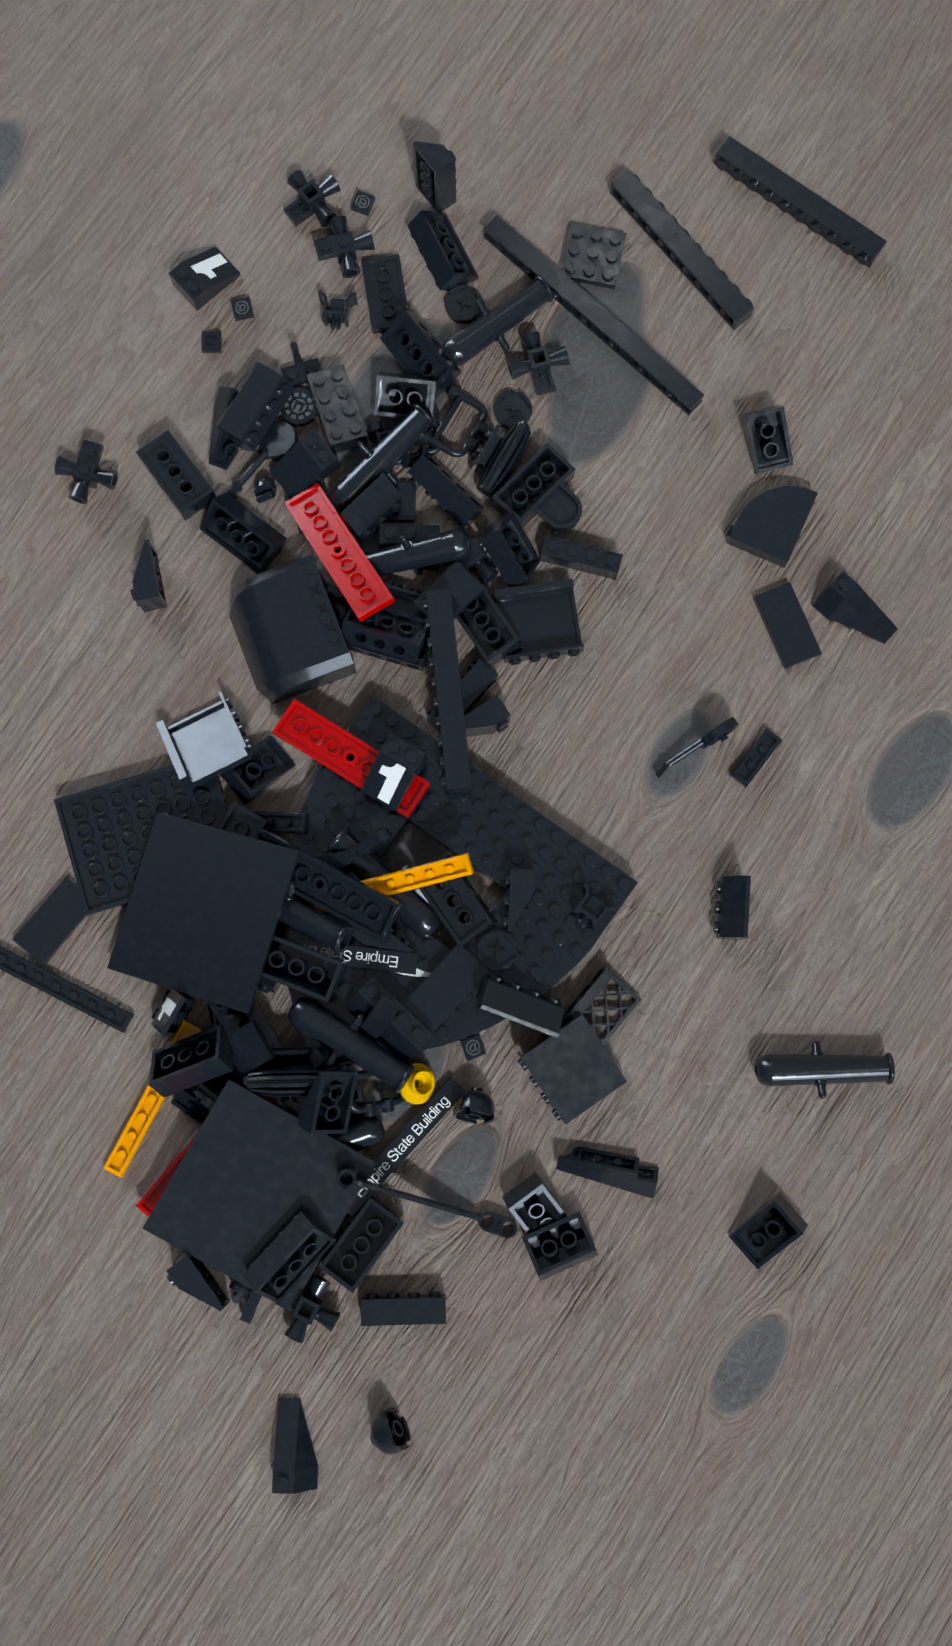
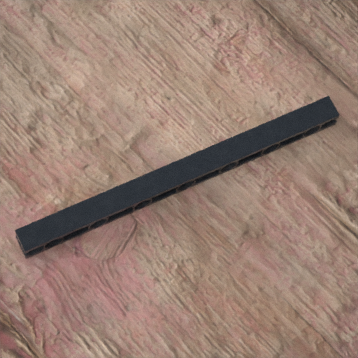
[484,215,704,416]

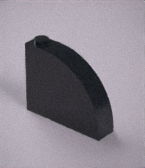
[726,486,818,568]

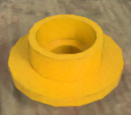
[400,1063,435,1104]

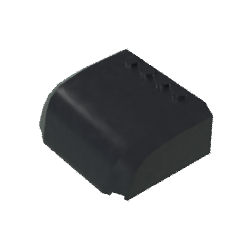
[230,554,356,704]

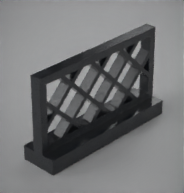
[561,967,642,1046]

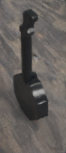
[227,420,298,499]
[656,717,739,779]

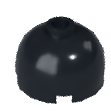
[453,1087,495,1124]
[370,1407,411,1455]

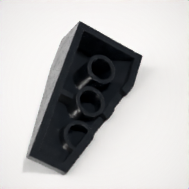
[208,386,239,470]
[812,572,898,644]
[272,1398,319,1494]

